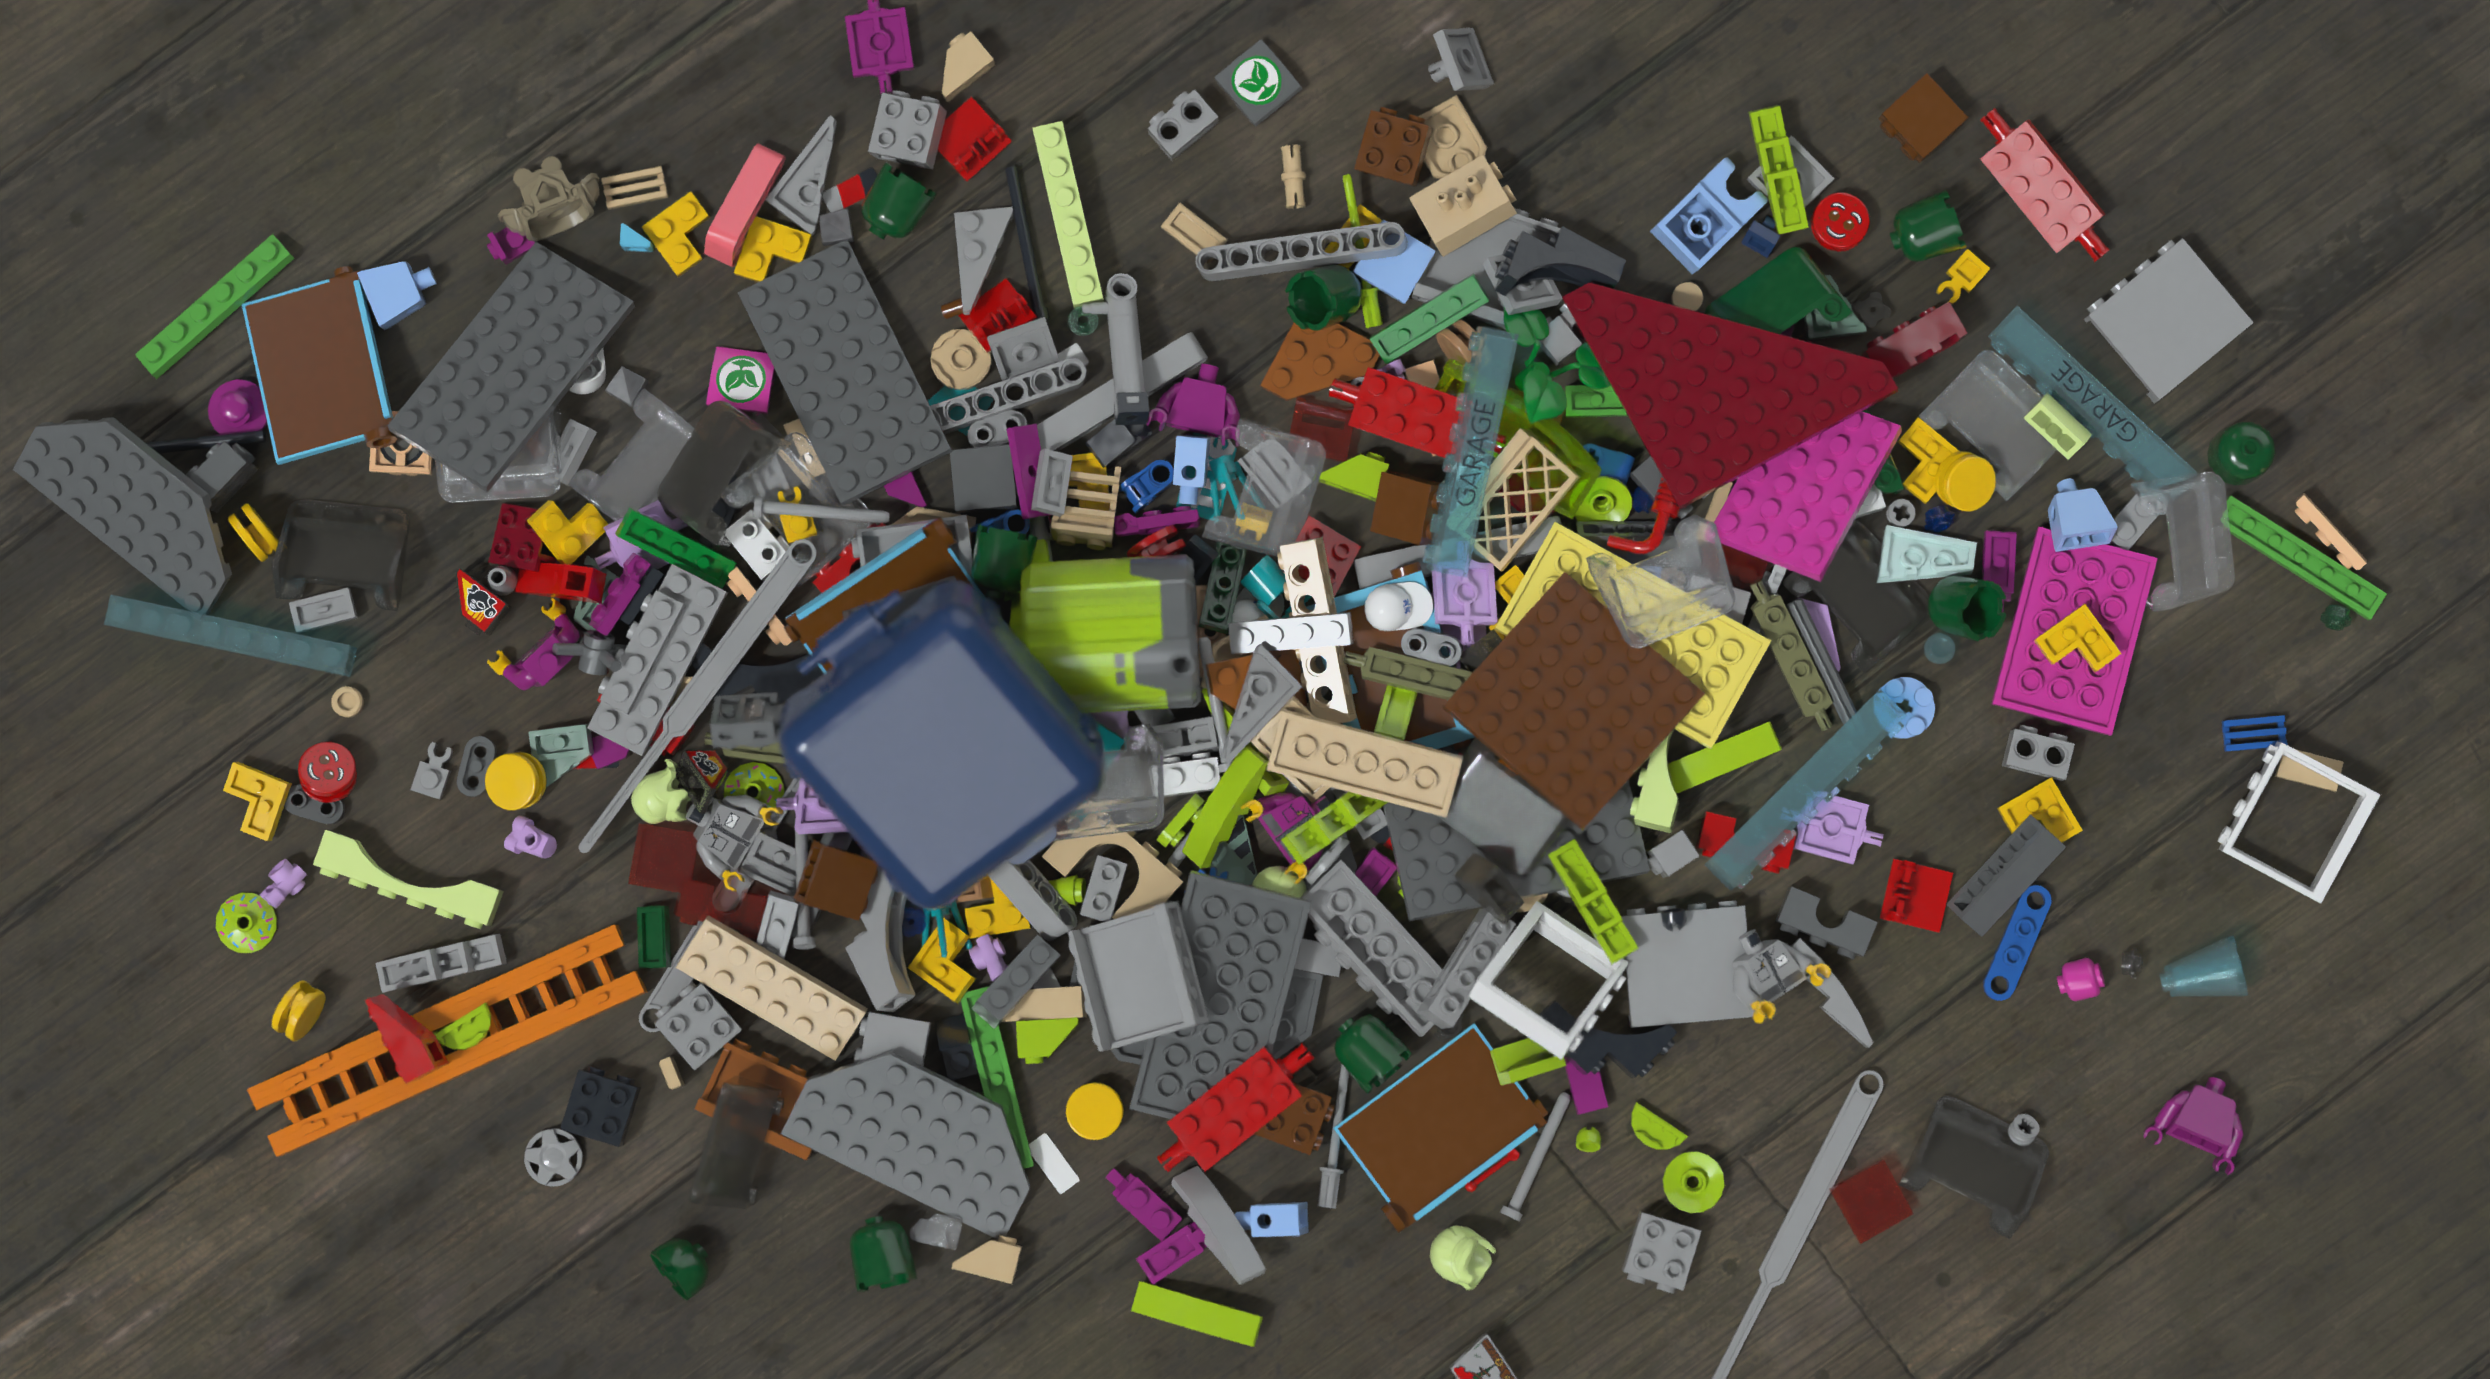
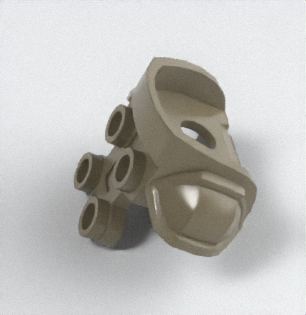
[498,156,599,241]

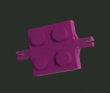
[845,0,914,94]

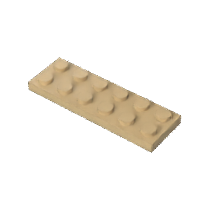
[1267,709,1463,817]
[676,915,868,1061]

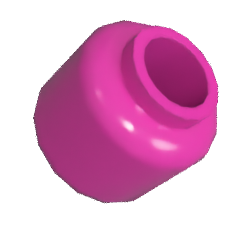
[2057,958,2105,1002]

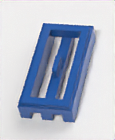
[2221,715,2288,752]

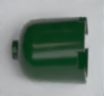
[861,162,937,240]
[1889,190,1966,262]
[1285,265,1362,331]
[2207,422,2275,486]
[971,525,1038,599]
[1928,576,2006,641]
[1334,1015,1413,1094]
[850,1216,918,1292]

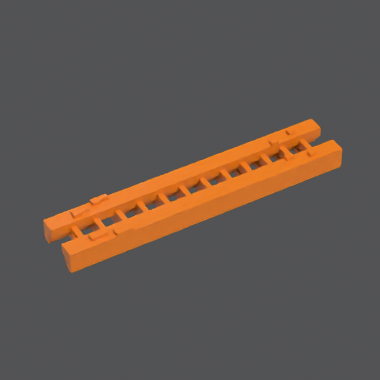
[247,924,648,1157]

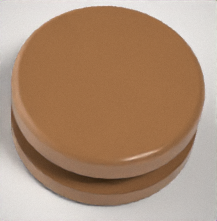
[1436,319,1491,377]

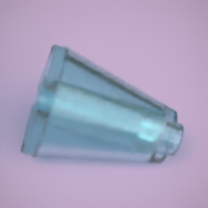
[2160,935,2248,997]

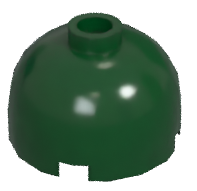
[650,1238,709,1301]

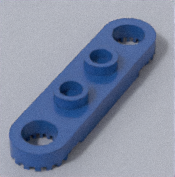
[1983,885,2051,1001]

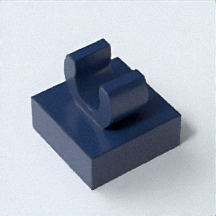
[1741,216,1780,258]

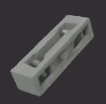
[1417,907,1516,1029]

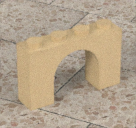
[1042,801,1184,919]

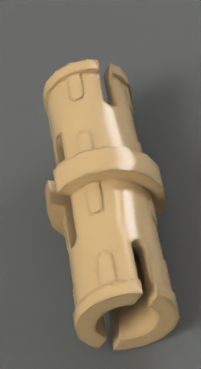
[1281,145,1306,209]

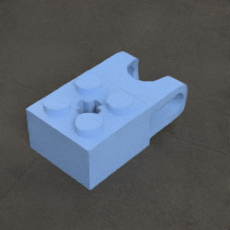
[1650,157,1768,274]

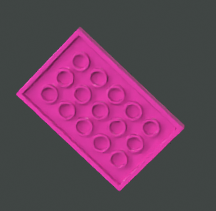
[1708,411,1902,582]
[1991,527,2158,736]

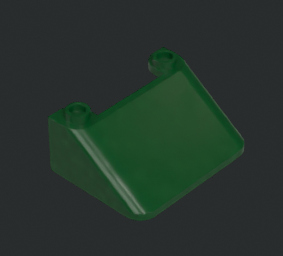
[1705,247,1852,334]

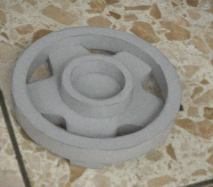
[1304,836,1350,885]
[524,1128,583,1186]

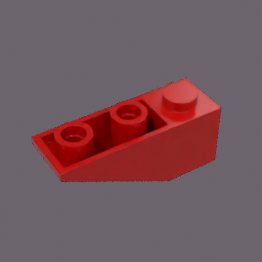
[515,563,607,604]
[365,994,449,1084]

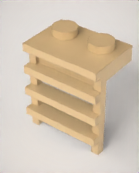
[1051,466,1121,550]

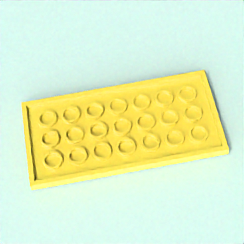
[1495,522,1771,749]

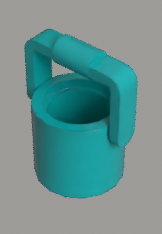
[1240,555,1311,619]

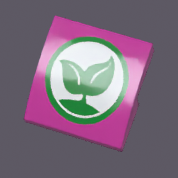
[706,347,775,414]

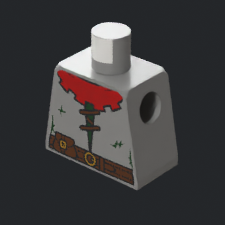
[1450,1333,1517,1379]

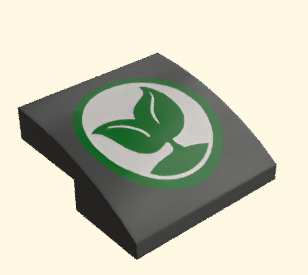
[1214,39,1302,127]

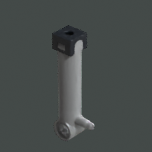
[1082,273,1149,425]

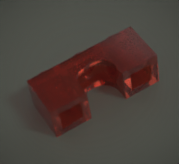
[674,877,769,939]

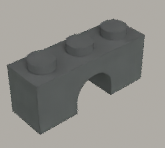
[1775,887,1878,960]
[972,934,1060,1029]

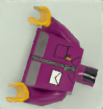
[487,598,579,690]
[1241,792,1331,884]

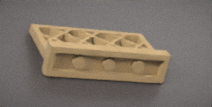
[1444,428,1580,571]

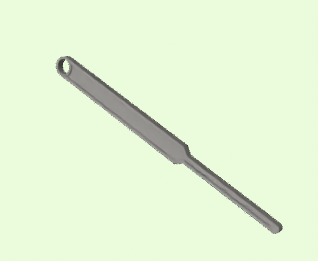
[579,539,816,853]
[639,778,800,1032]
[1711,1070,1883,1379]

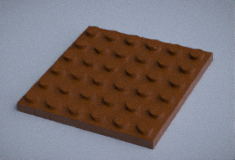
[1442,572,1705,831]

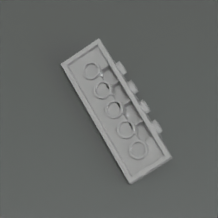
[587,564,728,756]
[1301,859,1442,1037]

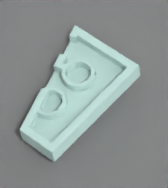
[1877,525,1977,583]

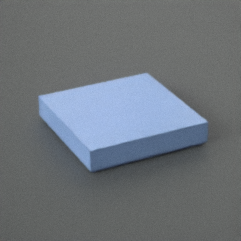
[1352,220,1435,304]

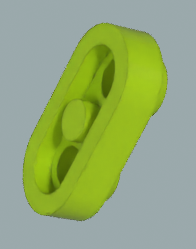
[1156,793,1205,848]

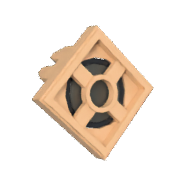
[369,411,433,476]

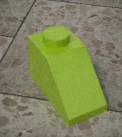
[1319,452,1389,502]
[1016,1018,1079,1064]

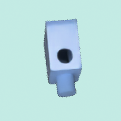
[357,261,437,330]
[1173,434,1211,505]
[2048,478,2118,552]
[1235,1202,1309,1237]

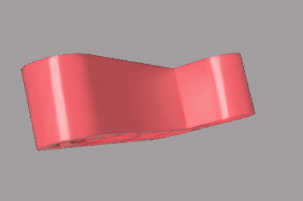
[704,143,786,267]

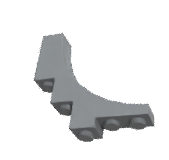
[846,849,916,1012]

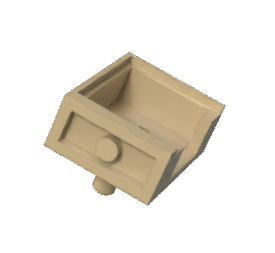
[1409,155,1517,257]

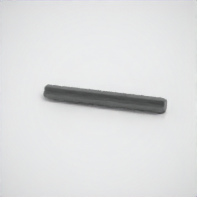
[1786,598,1866,738]

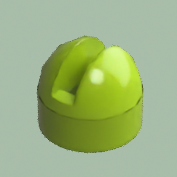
[1576,1126,1601,1152]

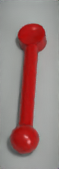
[1465,1149,1519,1192]

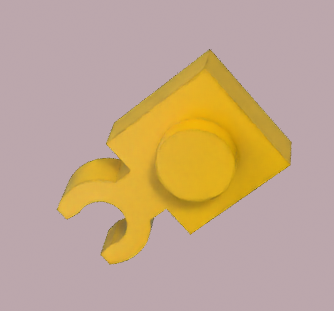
[1936,249,1990,305]
[777,486,818,543]

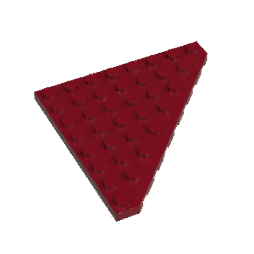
[1562,283,1898,509]

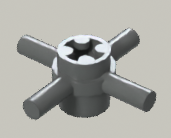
[552,628,628,675]

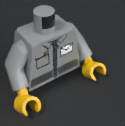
[686,795,783,892]
[1732,930,1831,1023]

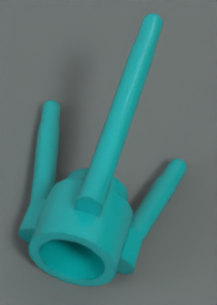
[1207,454,1264,520]
[922,900,973,958]

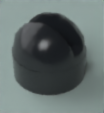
[1661,908,1686,932]

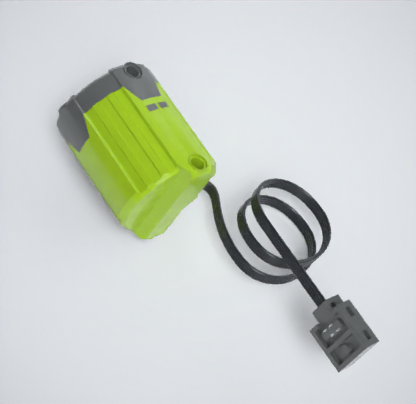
[710,555,1201,749]

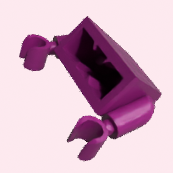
[1146,364,1240,447]
[2143,1077,2244,1175]

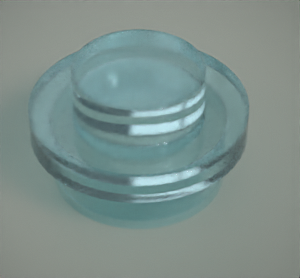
[1924,633,1955,664]

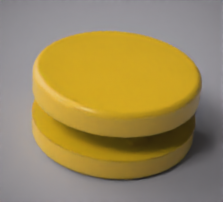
[1935,451,1996,511]
[228,503,282,562]
[485,752,546,810]
[272,980,326,1041]
[1066,1082,1124,1140]

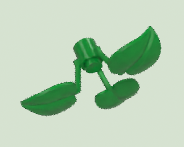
[1503,306,1611,423]

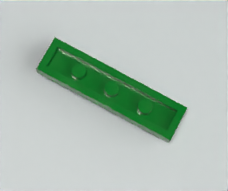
[1370,273,1490,364]
[615,507,737,589]

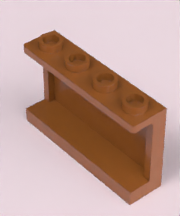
[694,1038,813,1160]

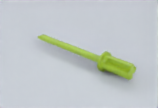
[1343,174,1383,328]

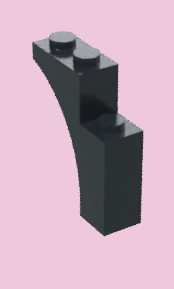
[1494,226,1626,296]
[692,643,824,705]
[1538,1001,1678,1078]

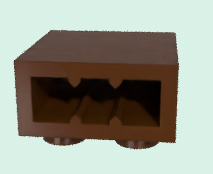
[1879,73,1968,164]
[1354,107,1433,187]
[1370,472,1449,545]
[794,840,878,921]
[1254,1083,1335,1155]

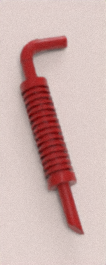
[1607,477,1680,554]

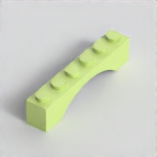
[1033,121,1104,310]
[1630,729,1679,833]
[313,830,504,929]

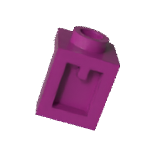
[487,227,535,265]

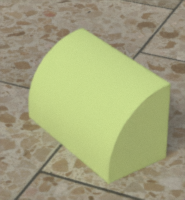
[2024,392,2092,459]

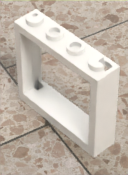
[2218,741,2380,903]
[1468,901,1629,1059]

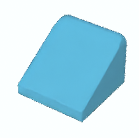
[620,223,654,252]

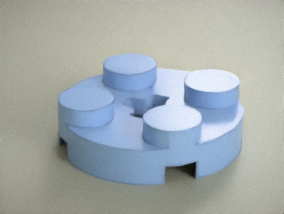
[1872,677,1935,739]

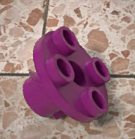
[208,380,268,435]

